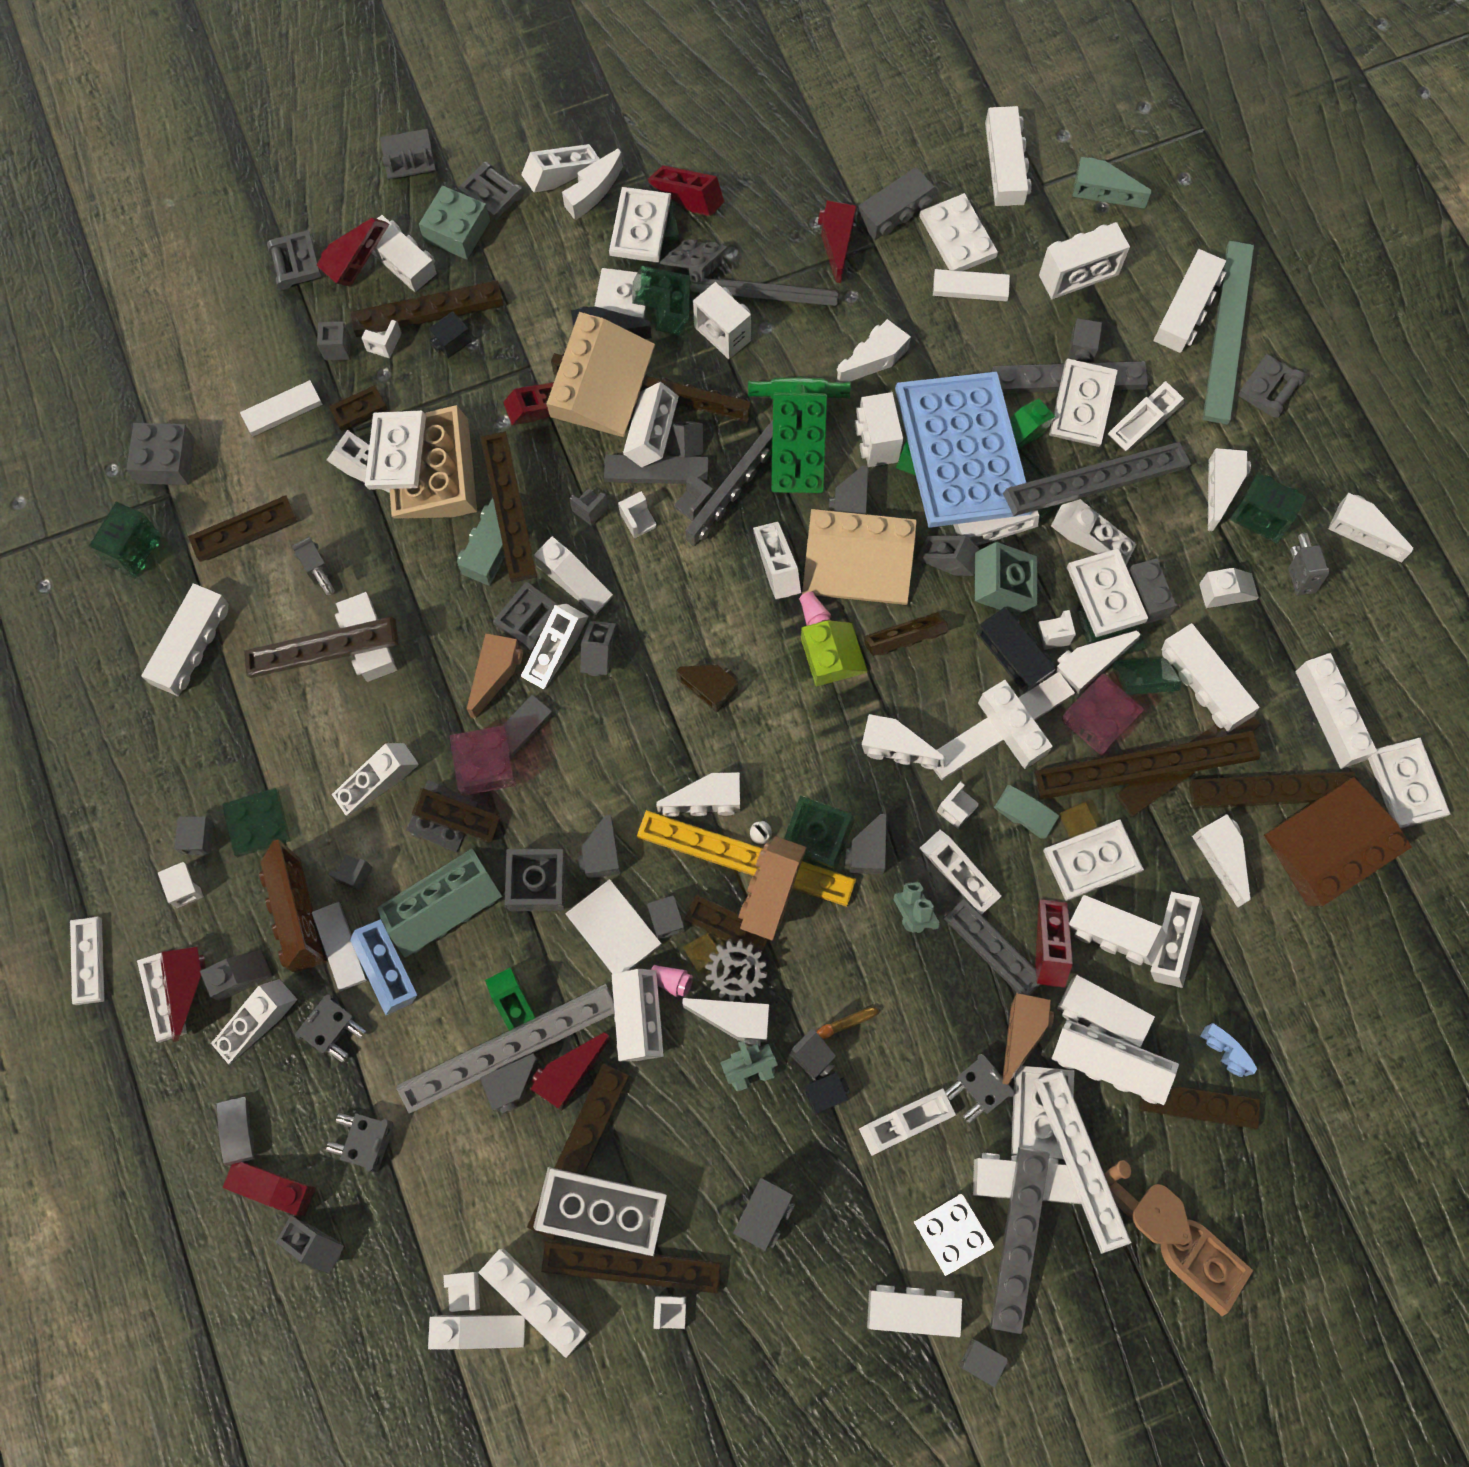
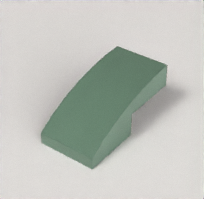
[994,785,1059,839]

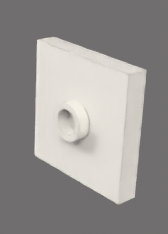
[595,268,651,319]

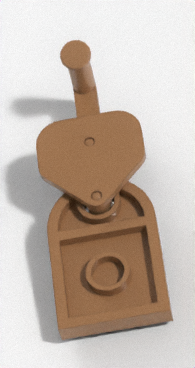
[1104,1160,1253,1316]

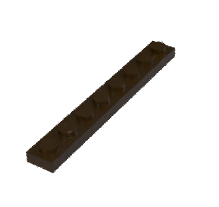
[551,353,751,422]
[1034,731,1261,800]

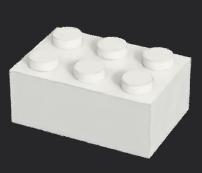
[1039,222,1130,299]

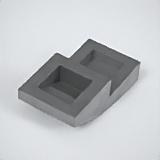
[217,1097,254,1166]

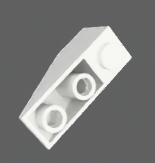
[837,319,911,382]
[1051,499,1136,565]
[862,714,945,769]
[332,743,419,816]
[657,773,740,817]
[211,979,297,1064]

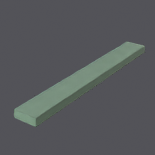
[1202,241,1254,425]

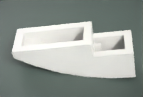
[562,149,622,220]
[1108,381,1184,452]
[859,1089,956,1156]

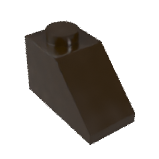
[676,665,738,713]

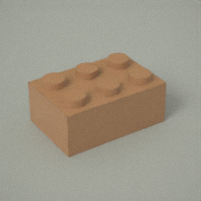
[738,836,807,940]

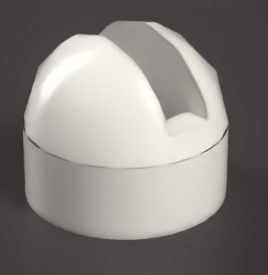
[750,821,772,844]

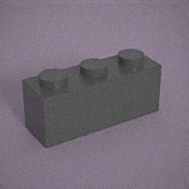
[857,167,935,240]

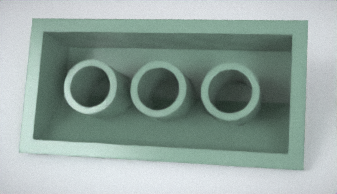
[377,849,502,958]

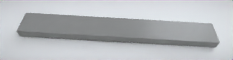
[396,984,615,1114]

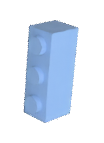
[350,919,417,1015]

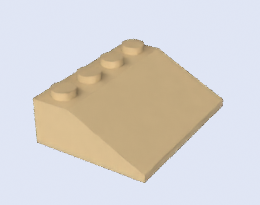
[547,312,655,437]
[390,405,477,518]
[802,509,916,605]

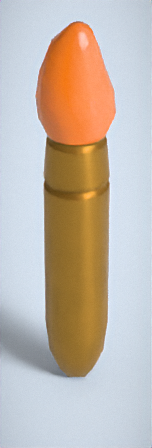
[816,1007,879,1039]

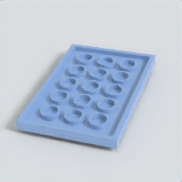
[895,372,1033,527]

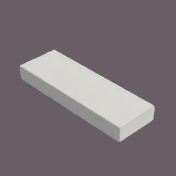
[933,269,1010,301]
[240,380,323,437]
[312,902,368,991]
[70,917,104,1005]
[137,953,187,1043]

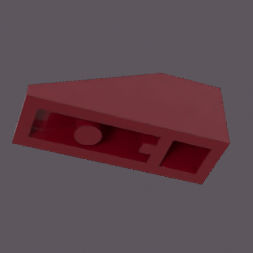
[648,165,725,216]
[818,200,856,283]
[317,218,390,287]
[503,382,554,425]
[1035,899,1073,987]
[160,947,206,1042]
[530,1032,611,1111]
[222,1162,316,1216]

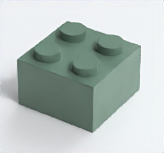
[419,186,490,259]
[975,542,1037,615]

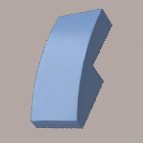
[1200,1023,1257,1077]

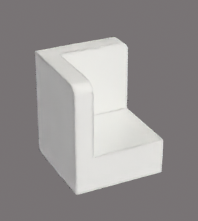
[362,320,401,358]
[618,491,656,539]
[1038,610,1076,650]
[937,782,978,829]
[158,862,204,908]
[444,1272,480,1312]
[654,1296,686,1329]

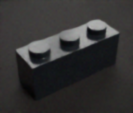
[976,607,1055,694]

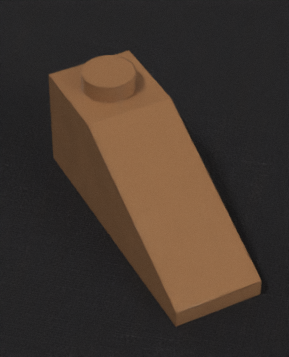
[467,634,523,718]
[1002,993,1054,1085]

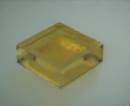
[1059,802,1097,839]
[683,933,719,973]

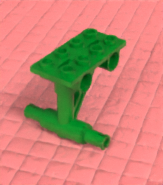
[748,376,851,493]

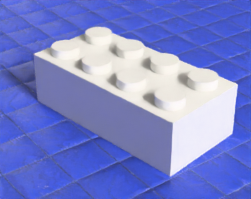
[533,1167,667,1256]

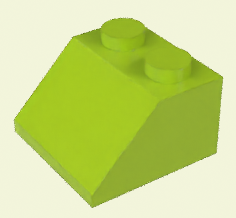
[801,620,867,687]

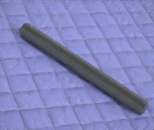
[690,278,839,306]

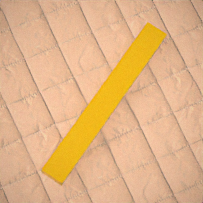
[637,810,856,907]

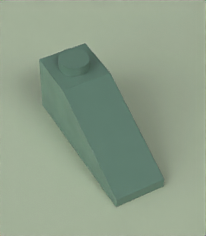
[1072,157,1151,209]

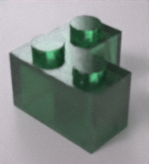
[632,266,690,335]

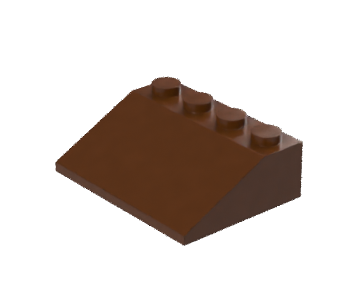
[1264,777,1412,906]
[259,839,327,973]

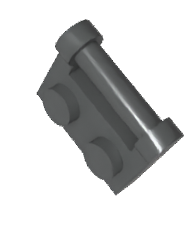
[458,162,525,221]
[267,230,321,290]
[1238,354,1306,417]
[493,582,558,652]

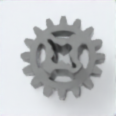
[705,939,767,1002]

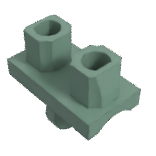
[894,882,939,933]
[720,1040,777,1091]

